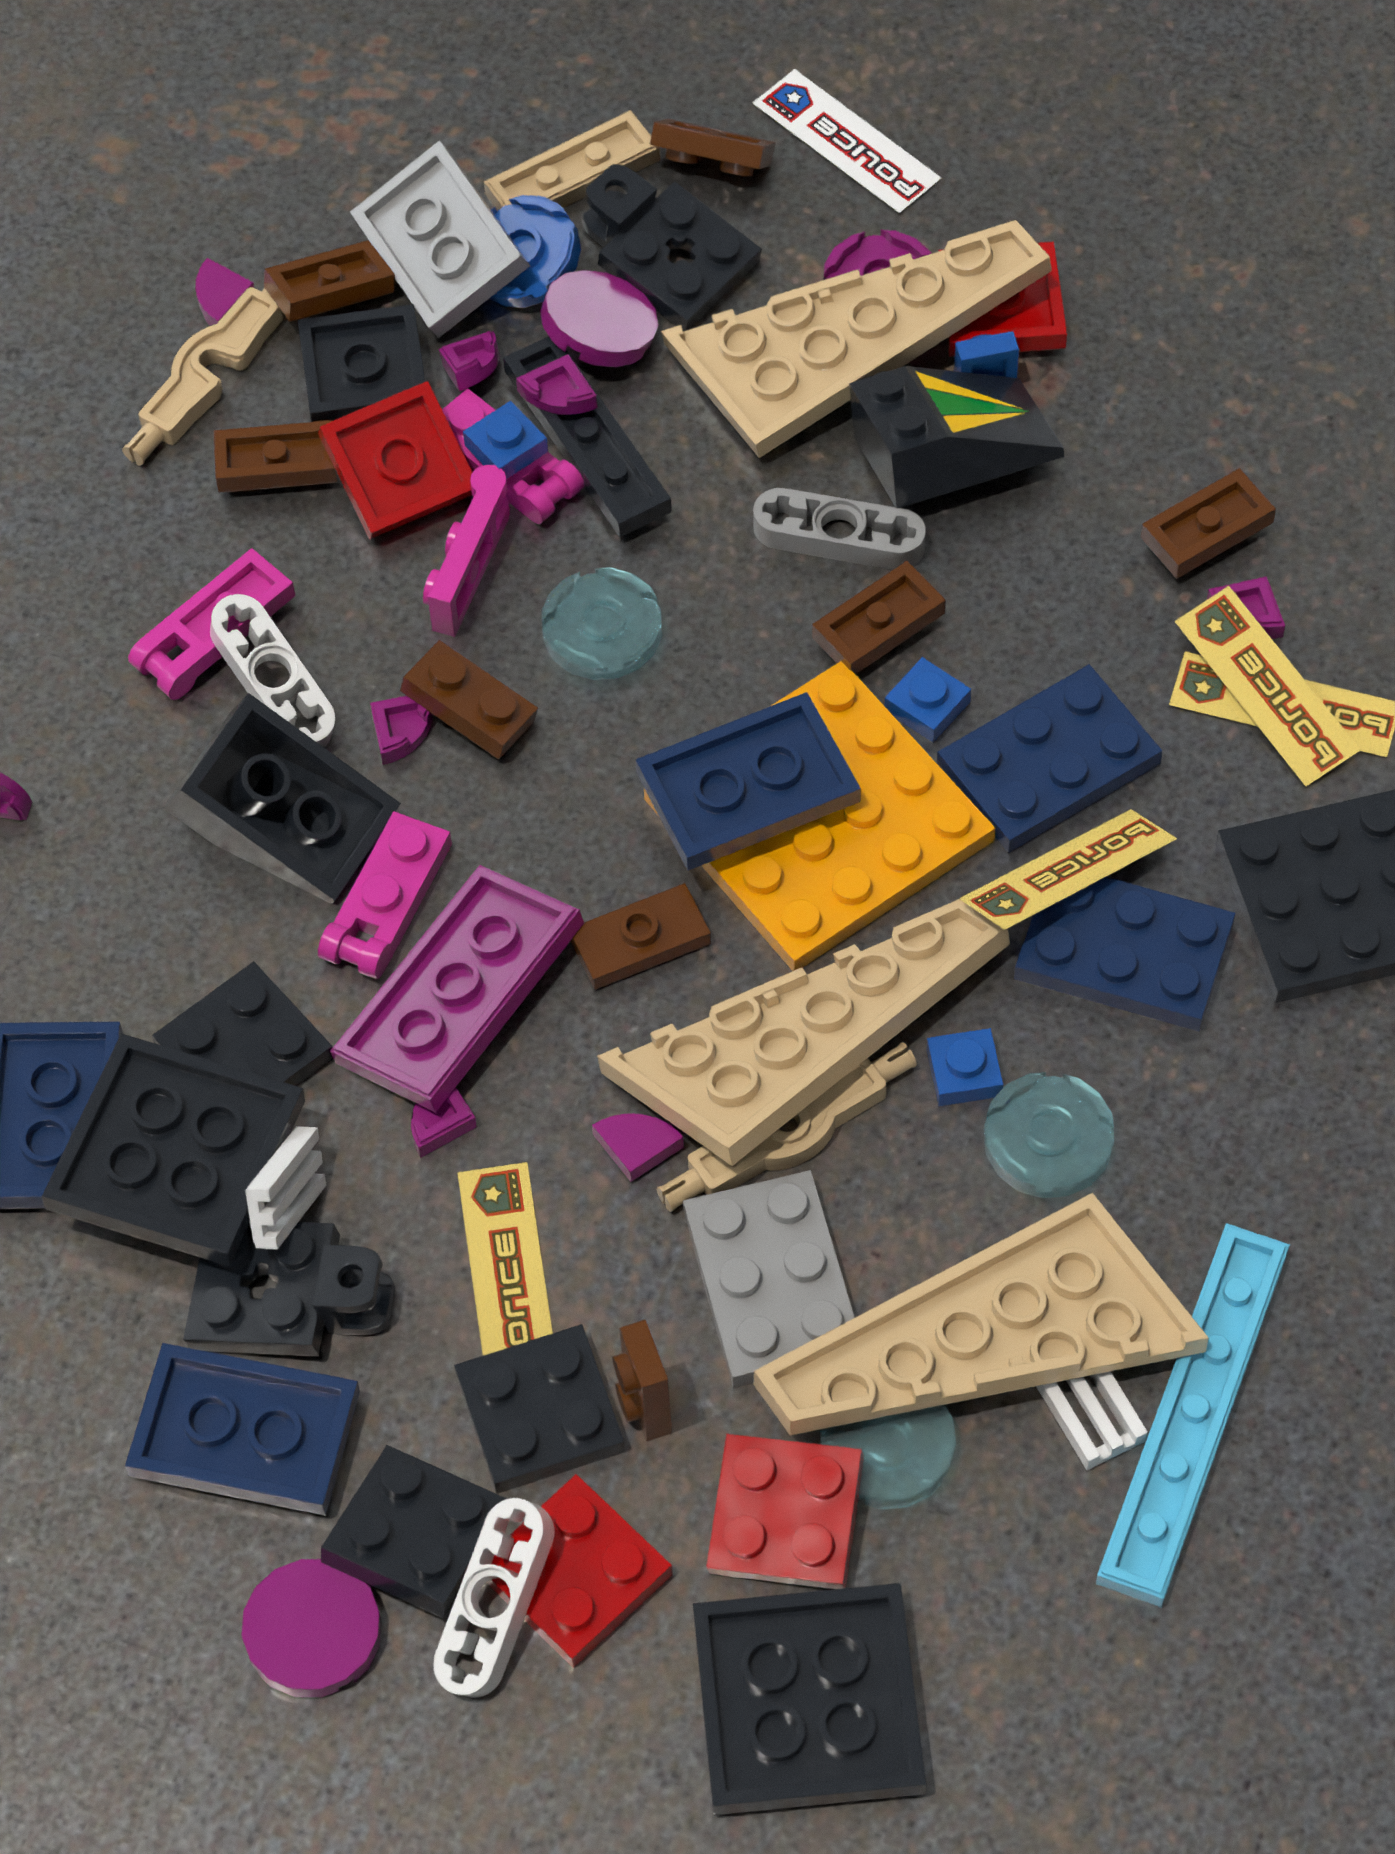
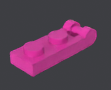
[442,388,585,524]
[423,465,510,637]
[128,548,295,700]
[318,811,452,979]

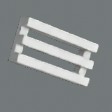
[245,1126,326,1249]
[1036,1371,1148,1470]

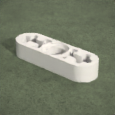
[210,594,335,748]
[434,1498,554,1698]

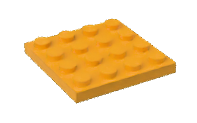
[644,661,995,971]

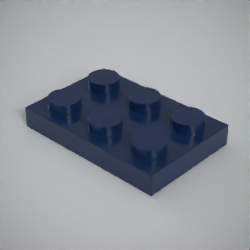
[937,664,1163,853]
[635,692,861,871]
[1014,877,1236,1032]
[0,1021,123,1209]
[125,1343,360,1515]

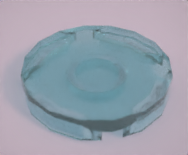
[542,567,663,680]
[983,1072,1114,1198]
[820,1405,956,1510]

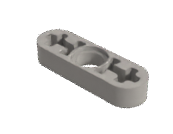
[753,488,926,570]

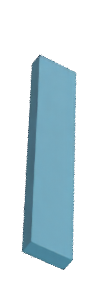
[1096,1223,1290,1608]

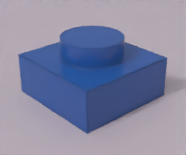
[954,331,1019,378]
[463,401,548,479]
[884,657,971,743]
[926,1028,1003,1107]

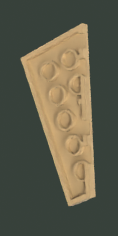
[661,220,1052,458]
[597,899,1010,1166]
[754,1193,1209,1435]

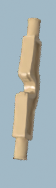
[122,287,284,465]
[656,1042,917,1212]

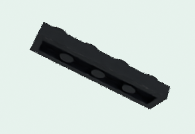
[503,336,672,537]

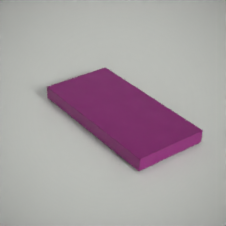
[330,865,584,1113]

